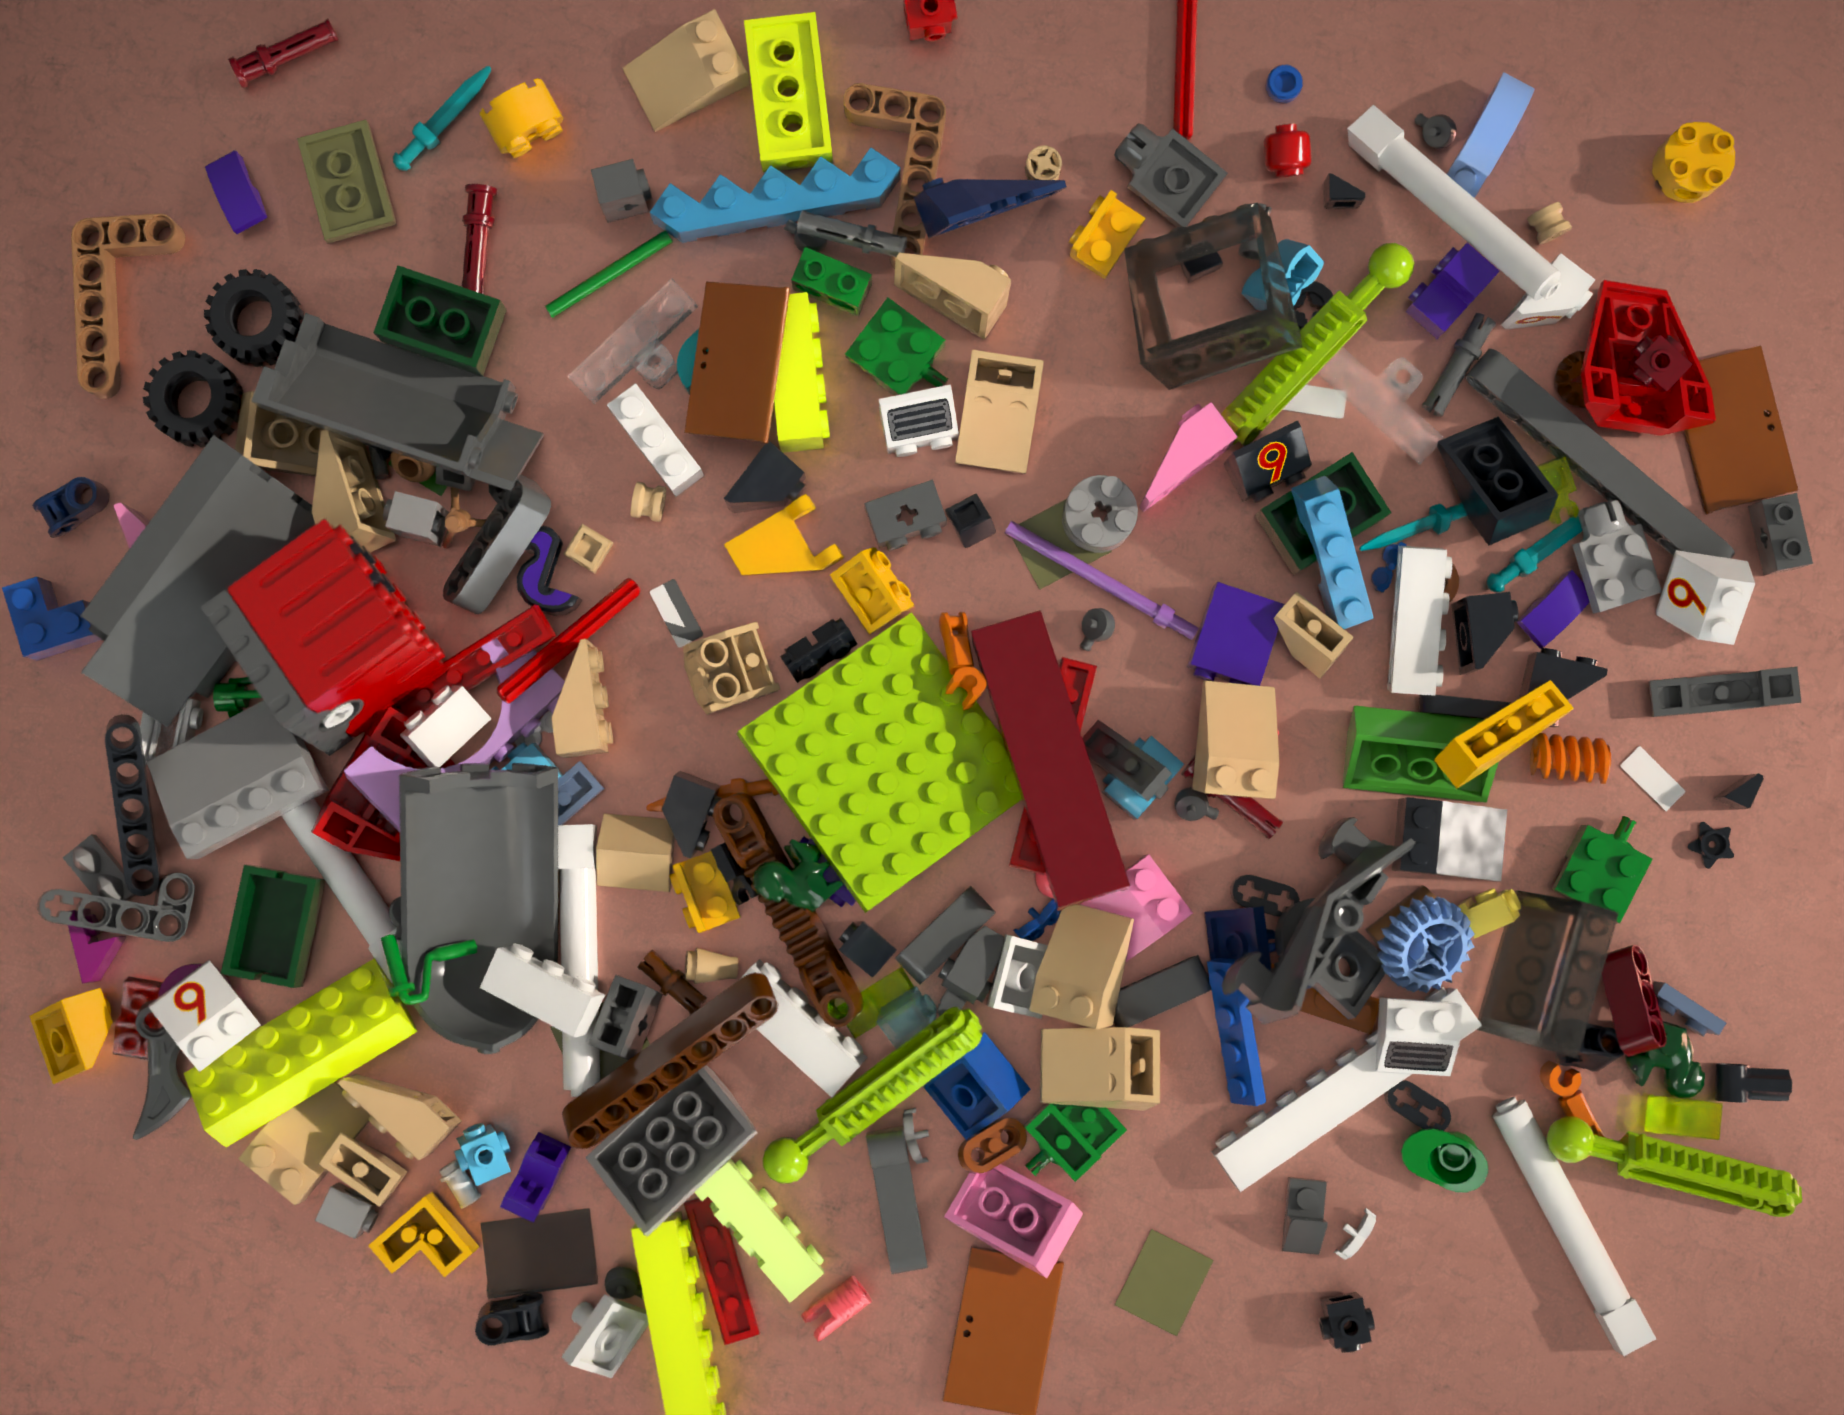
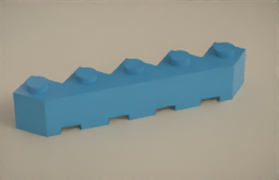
[649,147,900,243]

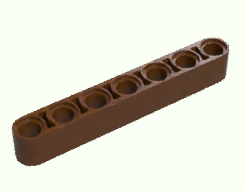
[562,973,778,1149]

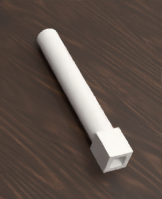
[1347,105,1561,301]
[281,799,402,984]
[558,824,600,1097]
[1492,1097,1656,1356]

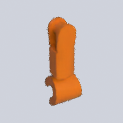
[939,612,986,710]
[1539,1060,1604,1158]

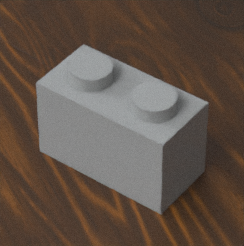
[383,491,450,547]

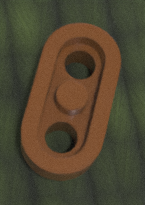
[958,1118,1027,1174]

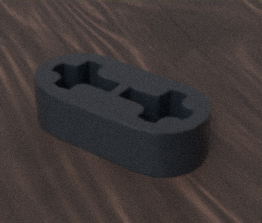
[1230,875,1300,917]
[1384,1080,1451,1131]

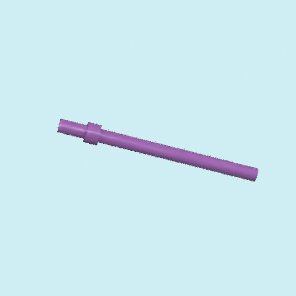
[1005,521,1199,640]

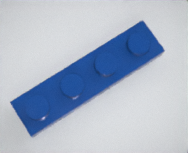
[1207,958,1266,1106]

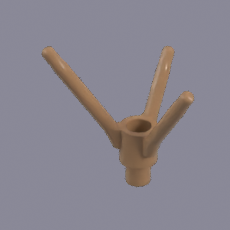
[442,471,487,549]

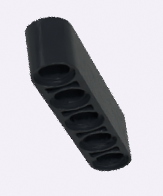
[105,714,160,896]

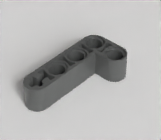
[443,475,551,614]
[37,873,195,942]
[866,1126,928,1274]

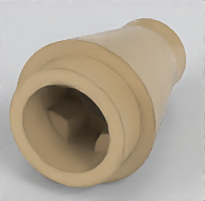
[685,948,738,984]

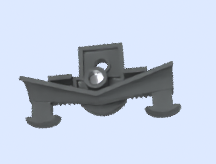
[1222,817,1416,1024]

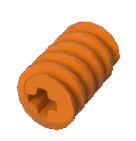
[1530,733,1611,784]

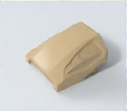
[683,621,780,715]

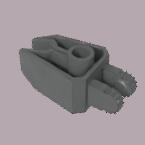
[937,925,1004,1017]

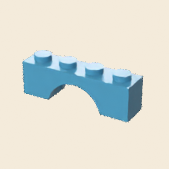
[1291,476,1374,629]

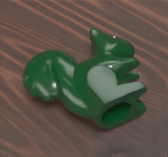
[753,839,843,913]
[1625,1021,1705,1098]

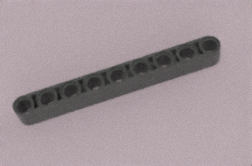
[1465,348,1735,558]

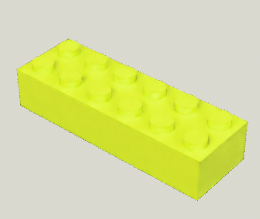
[184,958,417,1147]
[631,1211,726,1415]

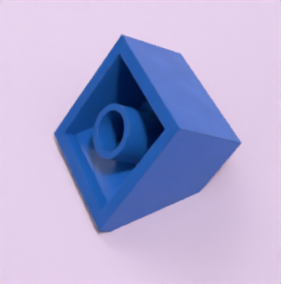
[923,1032,1031,1139]

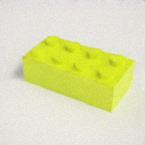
[774,292,830,453]

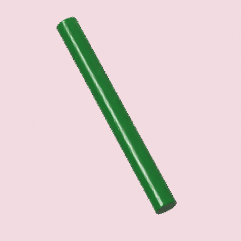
[545,230,673,318]

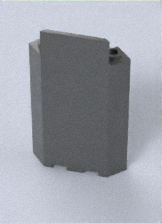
[252,313,544,491]
[80,435,315,727]

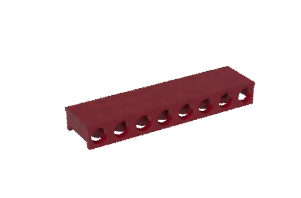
[971,610,1130,911]

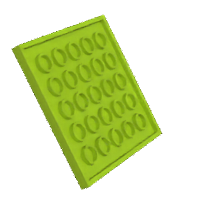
[736,612,1022,913]

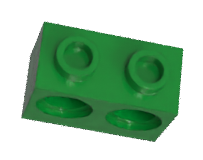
[791,247,872,317]

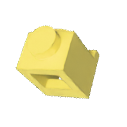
[1458,888,1521,939]

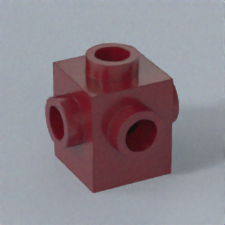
[1628,335,1693,392]

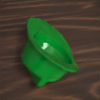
[1401,1129,1488,1193]

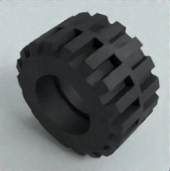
[204,269,304,367]
[143,350,243,447]

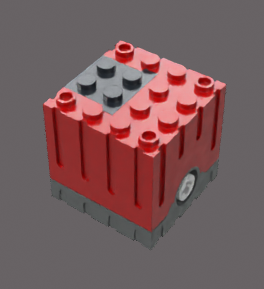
[201,518,448,756]

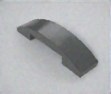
[1649,667,1802,717]

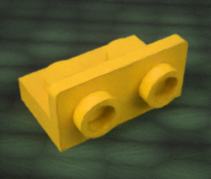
[1069,190,1145,279]
[830,547,914,635]
[669,851,741,933]

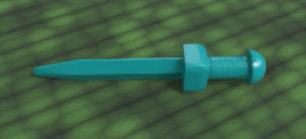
[393,66,491,171]
[1359,503,1467,551]
[1486,515,1583,593]

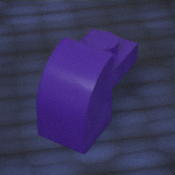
[500,1132,571,1223]

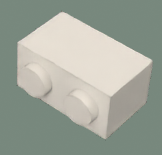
[400,685,491,767]

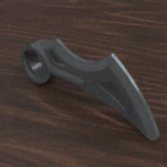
[133,1000,192,1140]

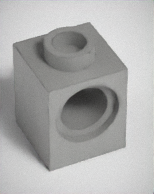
[315,1183,379,1239]

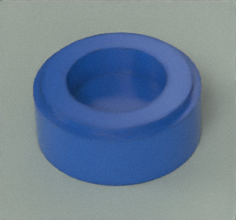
[1266,65,1303,103]

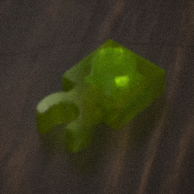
[1537,456,1579,524]

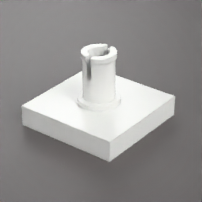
[562,1295,649,1378]

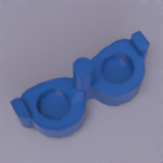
[1371,542,1407,593]
[1013,898,1062,941]

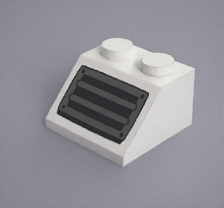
[879,384,959,457]
[1376,997,1462,1076]

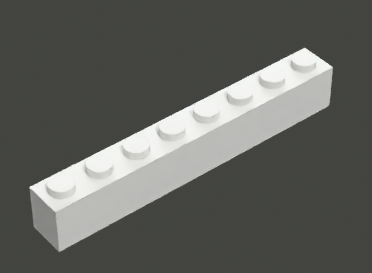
[1211,986,1482,1192]

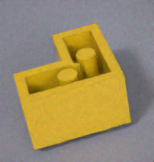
[368,1191,480,1278]

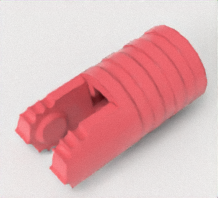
[801,1275,872,1342]

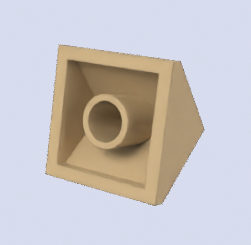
[596,813,675,892]

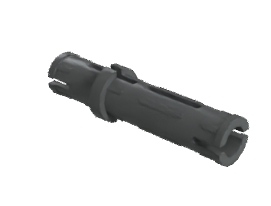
[797,210,907,257]
[1422,313,1496,417]

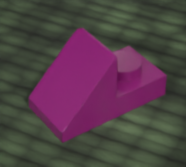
[68,908,126,984]

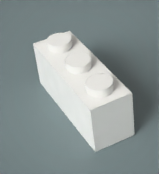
[607,383,704,497]
[480,943,605,1037]

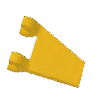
[724,494,845,576]

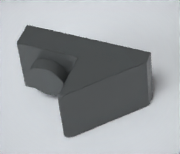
[1282,1177,1328,1255]

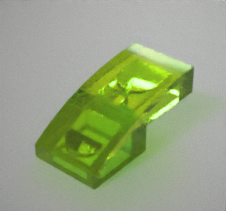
[836,966,921,1039]
[1644,1095,1723,1140]

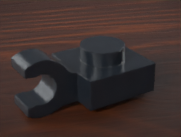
[711,843,759,905]

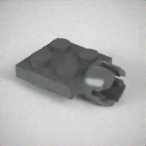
[1114,124,1228,231]

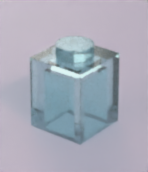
[876,986,937,1049]

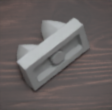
[63,834,135,901]

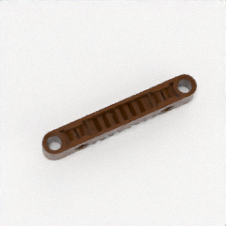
[713,793,864,1028]

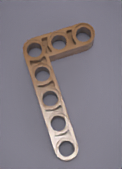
[843,83,946,269]
[71,214,186,399]

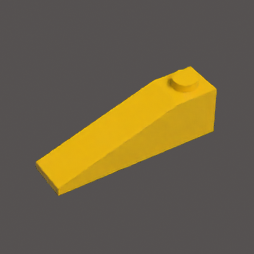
[1434,680,1574,789]

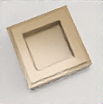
[563,524,614,574]

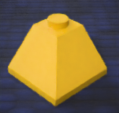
[29,988,113,1084]

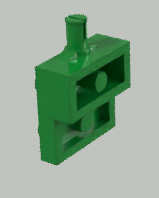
[845,297,949,396]
[1552,816,1653,923]
[1023,1103,1127,1182]

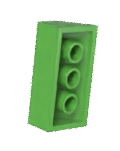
[1343,706,1499,803]

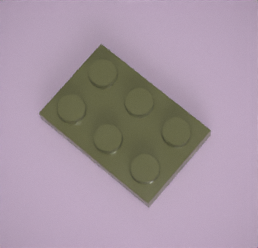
[297,120,397,243]

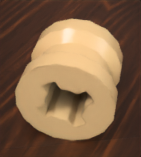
[1025,145,1062,180]
[1527,202,1572,245]
[630,482,666,522]

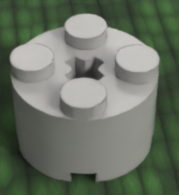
[1062,475,1138,553]

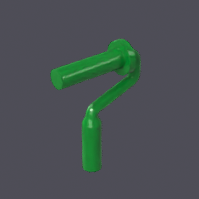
[381,934,477,1005]

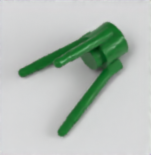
[213,677,262,718]

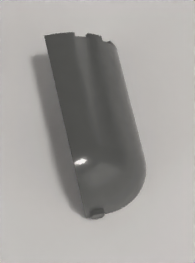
[399,763,558,1054]

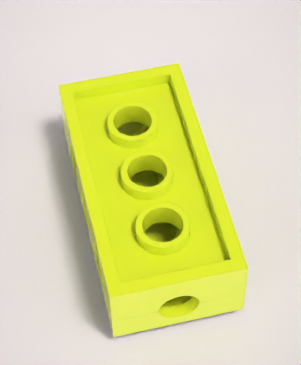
[744,12,833,172]

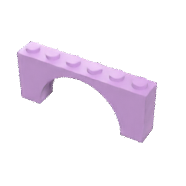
[344,638,565,832]

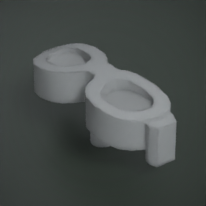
[903,1108,929,1164]

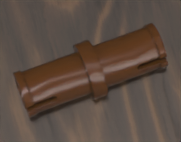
[637,950,707,1014]

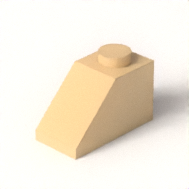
[1274,592,1353,678]
[319,1133,408,1207]

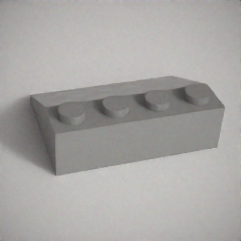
[147,700,329,859]
[585,1065,758,1237]

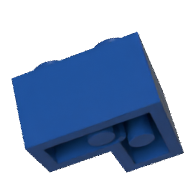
[2,577,102,661]

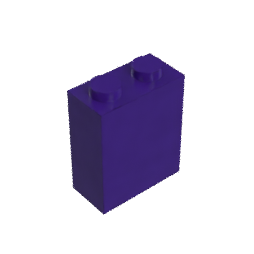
[1187,582,1285,686]

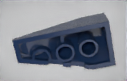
[914,178,1067,239]

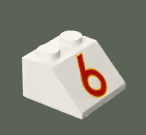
[1501,253,1596,330]
[1656,550,1755,645]
[148,960,260,1072]

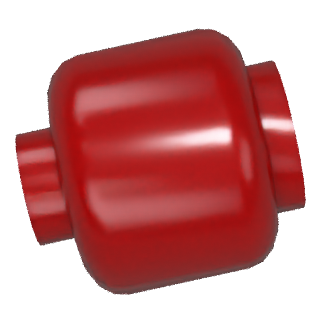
[1264,124,1312,177]

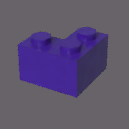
[1405,242,1500,340]

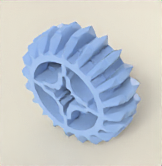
[1377,895,1475,994]

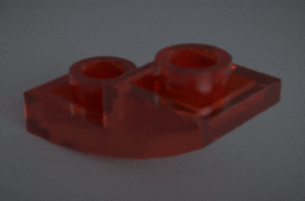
[113,976,163,1060]

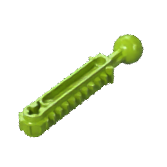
[1221,243,1414,446]
[763,1007,982,1184]
[1546,1116,1802,1217]

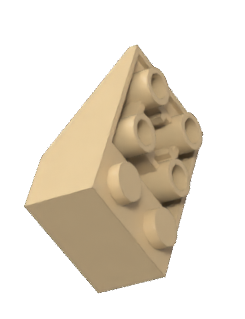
[955,350,1044,474]
[551,639,613,758]
[1040,1027,1160,1111]
[338,1074,462,1161]

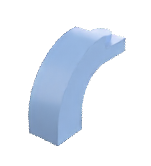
[1447,72,1535,198]

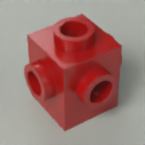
[903,0,957,41]

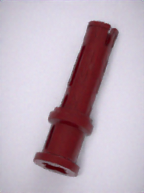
[228,19,338,88]
[462,184,497,294]
[1181,756,1283,839]

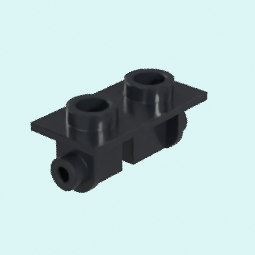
[780,618,858,683]

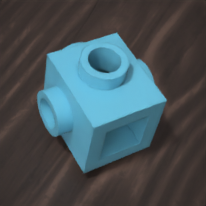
[454,1123,511,1186]

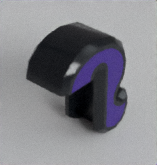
[517,526,582,616]

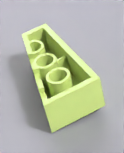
[695,1158,825,1302]

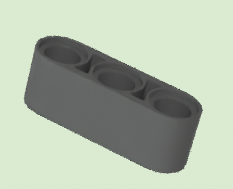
[895,886,996,985]
[1113,955,1211,1027]

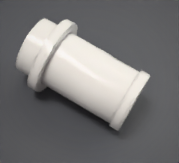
[439,1159,482,1209]

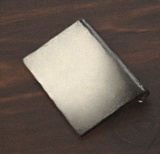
[480,1208,598,1299]

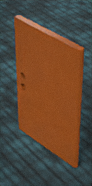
[684,281,790,444]
[1684,346,1798,514]
[942,1247,1064,1415]

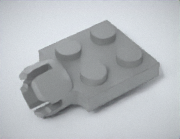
[1572,500,1662,614]

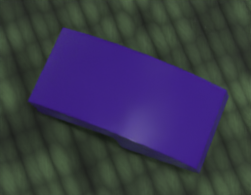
[205,150,268,234]
[1517,570,1590,649]

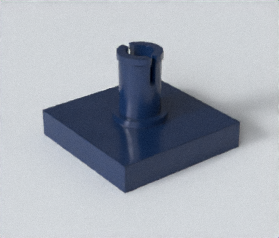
[1204,906,1276,972]

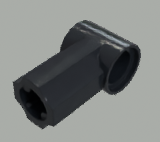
[1715,1063,1792,1103]

